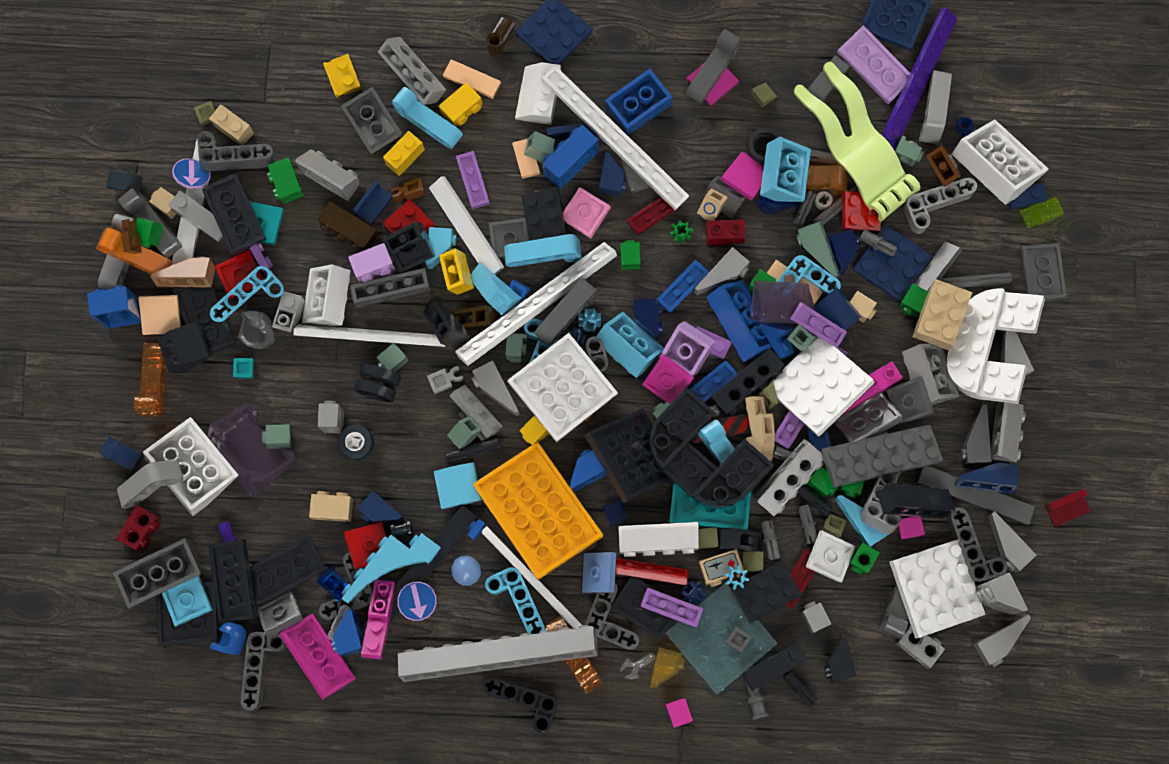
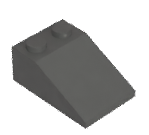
[341,86,402,154]

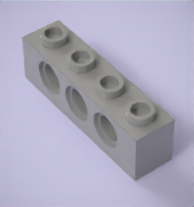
[378,37,446,105]
[753,439,824,516]

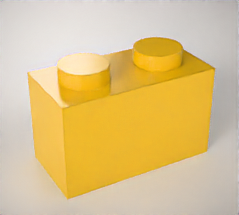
[439,82,482,127]
[383,131,425,176]
[439,248,474,295]

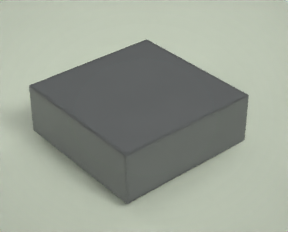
[725,626,753,654]

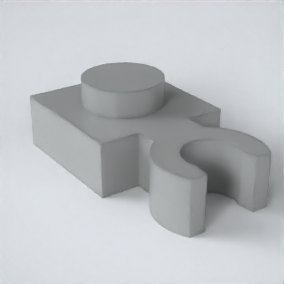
[427,366,463,394]

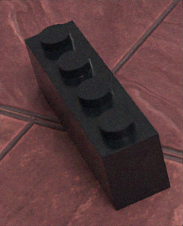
[877,483,955,519]

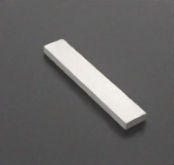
[429,176,504,275]

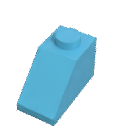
[426,227,456,269]

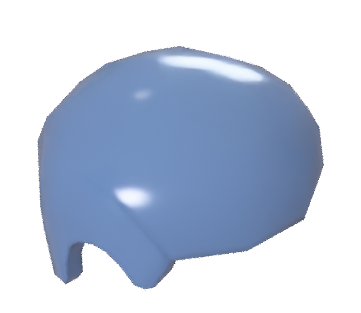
[451,556,481,586]

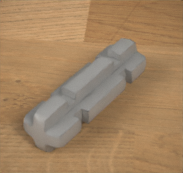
[327,605,351,641]

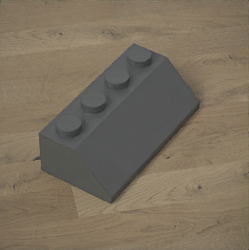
[113,538,201,609]

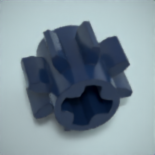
[563,327,586,347]
[681,581,707,606]

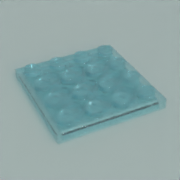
[665,583,778,695]

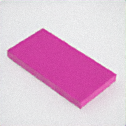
[279,613,356,700]

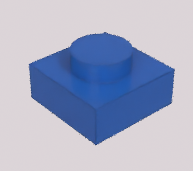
[509,279,531,305]
[467,519,487,541]

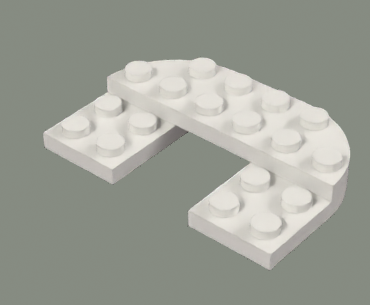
[947,289,1045,404]

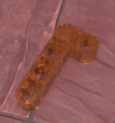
[806,165,848,195]
[134,343,166,416]
[545,615,603,695]

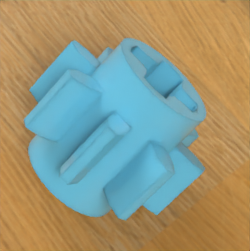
[578,308,601,332]
[724,565,749,590]

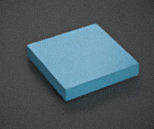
[162,576,213,626]

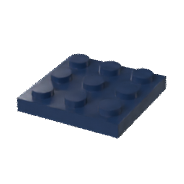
[515,0,593,65]
[860,0,931,51]
[853,224,932,302]

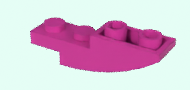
[361,580,395,659]

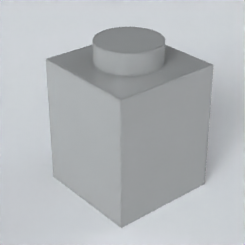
[801,601,831,634]

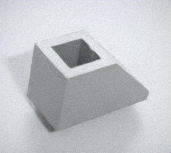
[272,291,305,333]

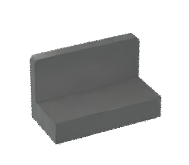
[701,175,747,219]

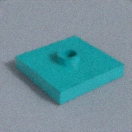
[250,202,284,245]

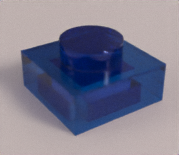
[603,500,629,526]

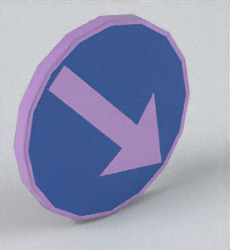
[172,159,210,189]
[398,582,437,621]

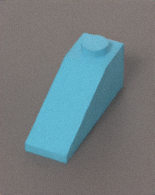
[471,263,522,315]
[835,495,889,546]

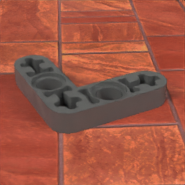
[319,552,373,620]
[585,584,639,650]

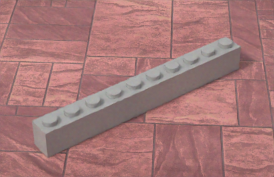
[398,625,598,682]

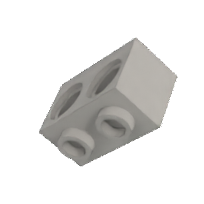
[318,401,344,433]
[895,625,945,669]

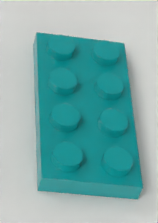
[669,484,752,530]

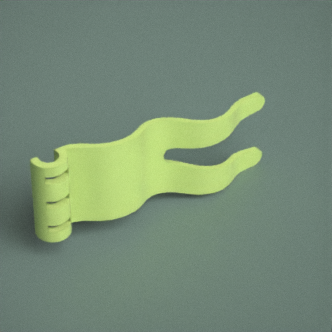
[794,62,920,222]

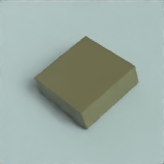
[194,101,216,126]

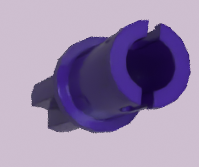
[218,521,238,542]

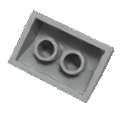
[295,150,360,201]
[902,343,959,405]
[991,402,1026,464]
[975,573,1028,615]

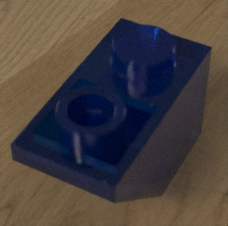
[633,298,663,340]

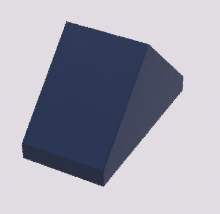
[100,436,143,471]

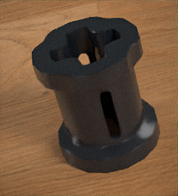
[390,519,413,538]

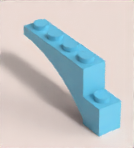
[341,533,441,604]

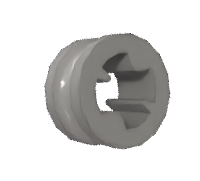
[814,191,832,210]

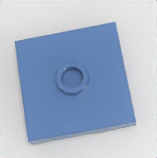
[582,552,616,593]

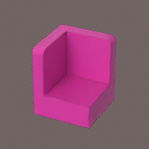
[898,517,925,539]
[666,698,693,728]

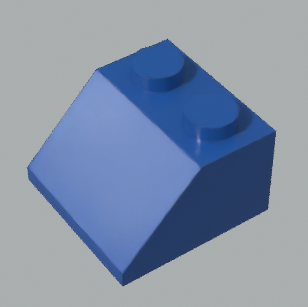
[570,449,606,493]
[332,609,364,657]

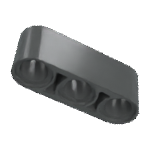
[808,55,851,102]

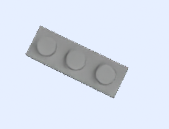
[450,385,503,438]

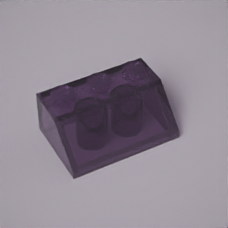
[750,280,814,324]

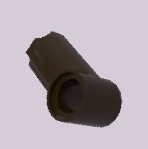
[486,17,516,55]

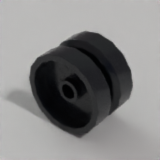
[353,363,402,403]

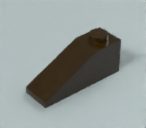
[449,306,501,331]

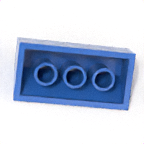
[706,280,773,362]

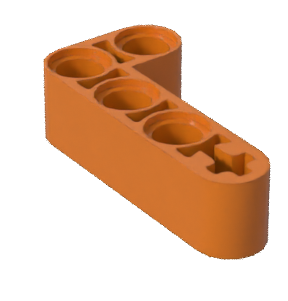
[96,228,173,274]

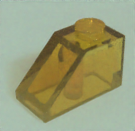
[650,648,685,688]

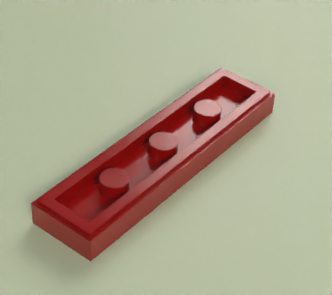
[615,558,688,585]

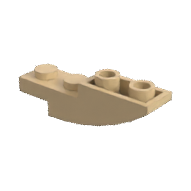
[745,396,775,475]

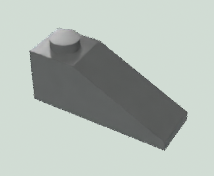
[960,404,992,466]

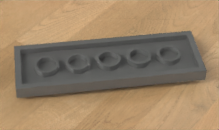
[821,425,943,488]

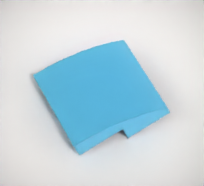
[434,462,482,509]

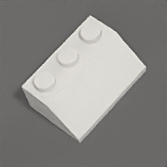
[515,62,561,125]
[302,265,350,327]

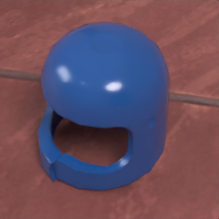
[210,622,247,655]

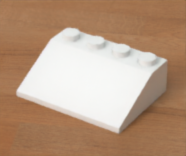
[952,120,1048,205]
[143,417,239,516]

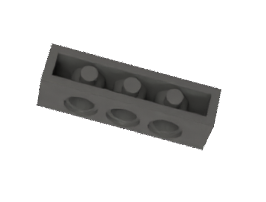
[350,268,431,308]

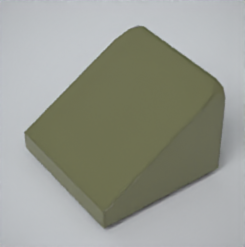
[751,82,777,107]
[757,382,778,410]
[821,513,847,538]
[698,527,718,549]
[742,551,763,572]

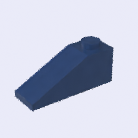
[955,462,1018,494]

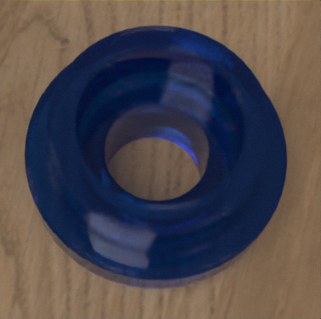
[955,117,974,135]

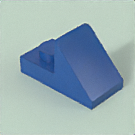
[761,322,795,359]

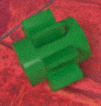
[669,220,693,245]

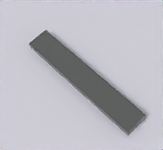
[917,466,1035,525]

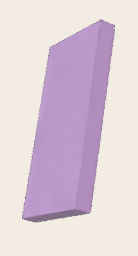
[837,25,910,104]

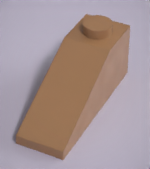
[151,257,215,287]

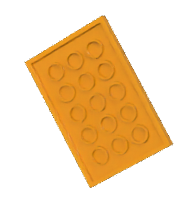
[473,442,603,580]

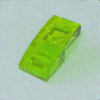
[1020,197,1064,228]

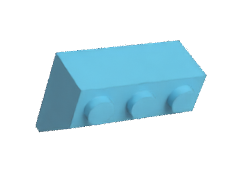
[760,137,811,202]
[596,312,664,378]

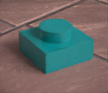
[233,358,254,379]

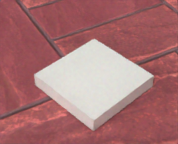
[806,531,856,583]

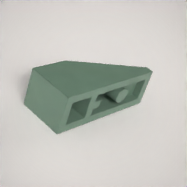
[797,222,840,277]

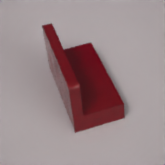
[1045,488,1090,527]

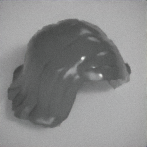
[238,310,276,349]

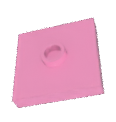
[563,187,611,239]

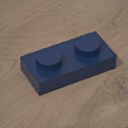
[1008,183,1048,210]

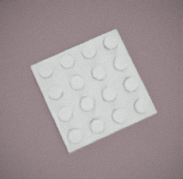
[507,333,618,442]
[765,337,874,437]
[890,540,985,638]

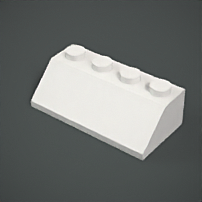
[618,522,699,557]

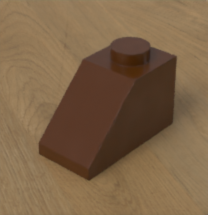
[926,145,961,187]

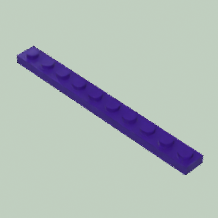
[882,8,957,151]

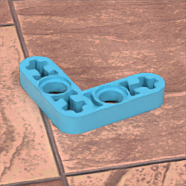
[770,255,841,304]

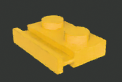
[323,54,361,98]

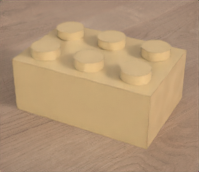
[913,279,972,350]

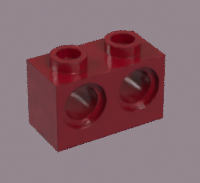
[705,219,746,246]
[116,505,161,552]

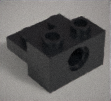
[383,222,436,273]

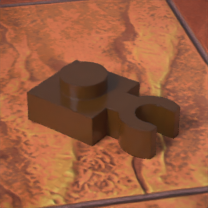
[391,178,425,202]
[122,219,142,254]

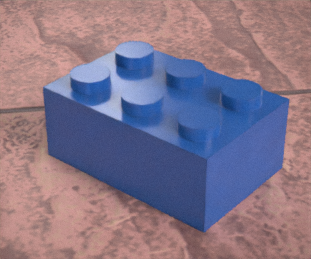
[605,69,672,136]
[543,125,599,190]
[87,285,141,329]

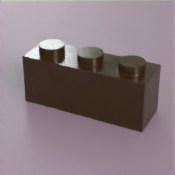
[317,201,379,252]

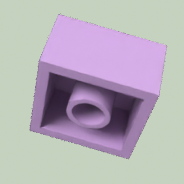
[348,243,397,283]
[660,321,716,376]

